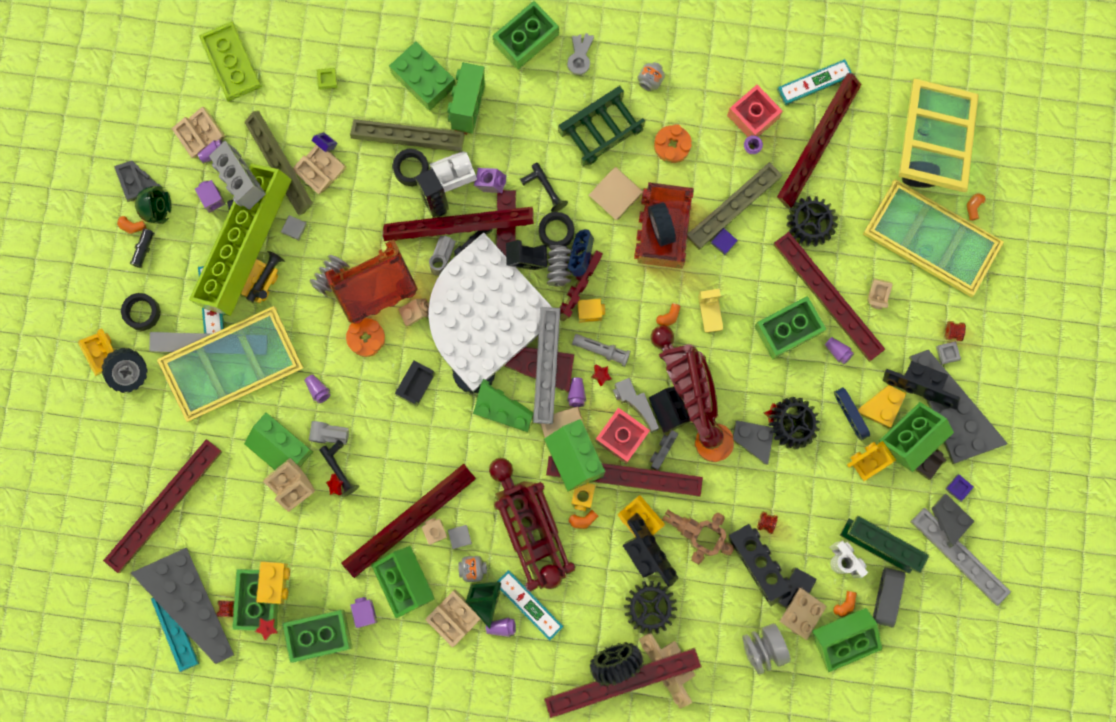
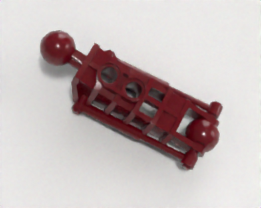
[650,325,724,449]
[489,458,575,592]

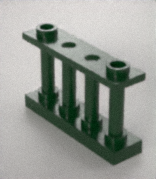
[558,85,645,167]
[840,516,930,574]

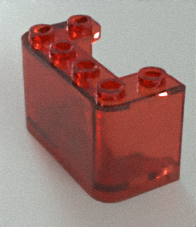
[634,182,694,269]
[324,239,418,324]

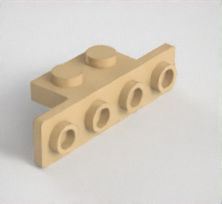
[639,634,696,708]

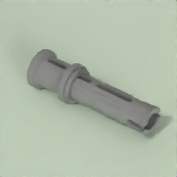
[572,333,631,367]

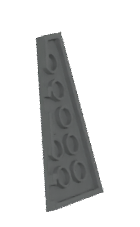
[909,349,1008,464]
[131,548,234,664]

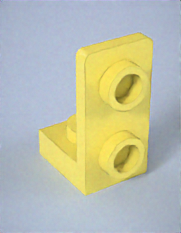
[698,289,723,333]

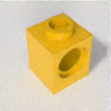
[577,298,605,323]
[571,483,595,511]

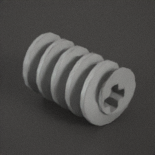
[547,245,572,287]
[310,255,350,297]

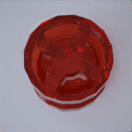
[945,321,966,342]
[757,511,778,534]
[216,600,234,617]

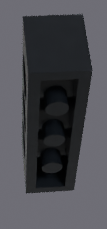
[415,168,449,218]
[729,524,792,607]

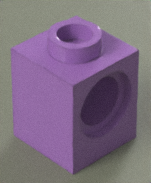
[474,168,506,193]
[195,180,226,213]
[351,597,378,628]

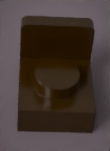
[915,449,947,480]

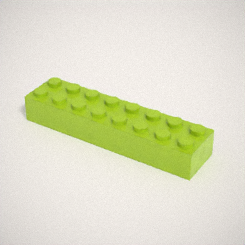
[189,163,292,316]

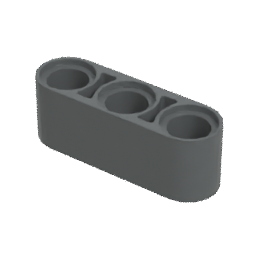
[873,567,906,628]

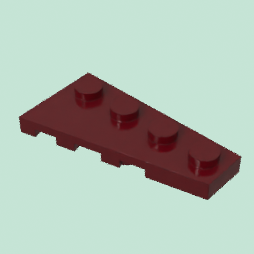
[559,250,603,321]
[504,347,574,393]

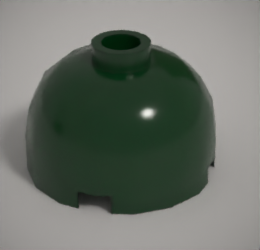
[135,186,172,224]

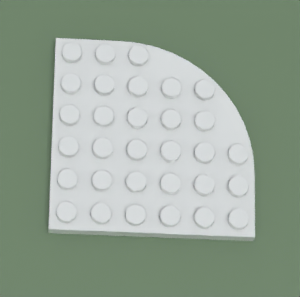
[429,233,552,392]

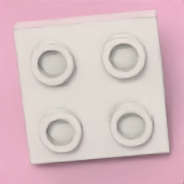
[430,151,477,192]
[829,541,868,578]

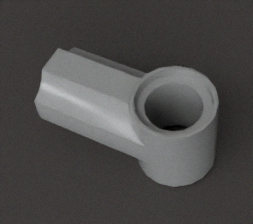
[429,236,456,276]
[308,421,349,445]

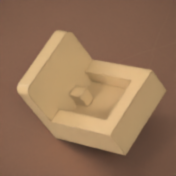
[867,278,893,309]
[398,298,429,326]
[422,518,447,545]

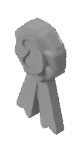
[567,33,594,75]

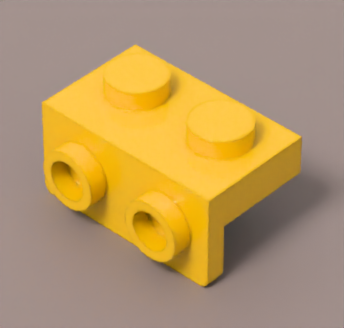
[241,259,278,303]
[78,328,116,376]
[847,441,896,481]
[617,495,665,537]
[256,562,290,604]

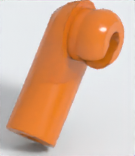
[967,193,986,221]
[117,216,146,234]
[656,303,681,326]
[569,510,598,529]
[834,591,857,617]

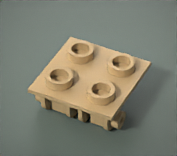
[780,588,827,640]

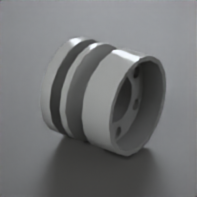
[742,623,791,675]

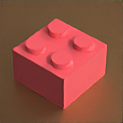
[727,84,783,137]
[595,408,650,464]

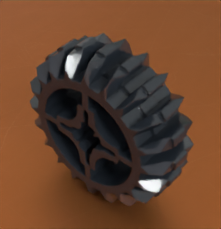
[786,196,838,247]
[768,397,821,449]
[624,581,678,634]
[589,642,644,686]

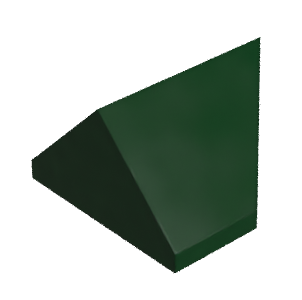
[466,581,502,629]

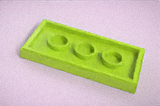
[199,21,262,102]

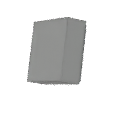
[281,215,307,241]
[936,341,961,365]
[448,525,472,549]

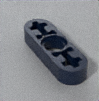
[568,229,594,277]
[834,387,870,441]

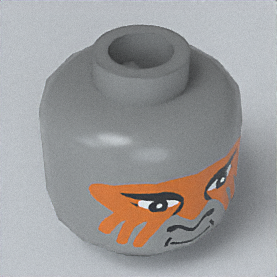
[638,62,665,91]
[459,556,487,582]

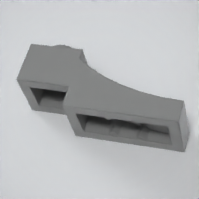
[613,378,659,433]

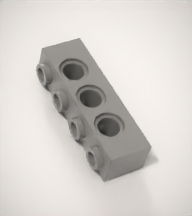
[209,141,266,210]

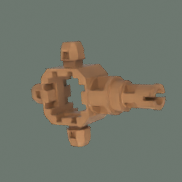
[662,509,734,565]

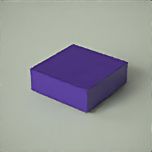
[311,132,338,152]
[711,228,738,255]
[945,474,974,502]

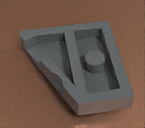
[114,161,161,202]
[733,420,773,465]
[650,430,678,471]
[931,494,974,548]

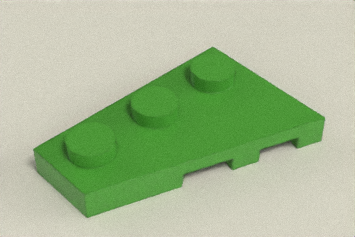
[473,379,533,432]

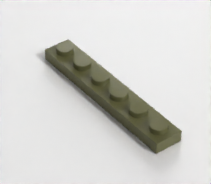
[244,111,313,215]
[350,119,465,152]
[686,162,782,250]

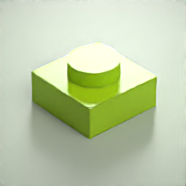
[316,68,338,90]

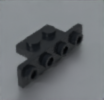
[883,361,960,410]
[622,513,678,587]

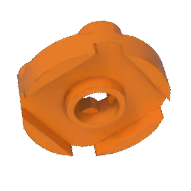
[654,124,692,163]
[346,318,385,357]
[695,423,734,463]

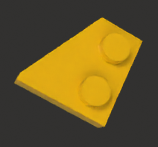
[857,385,906,428]

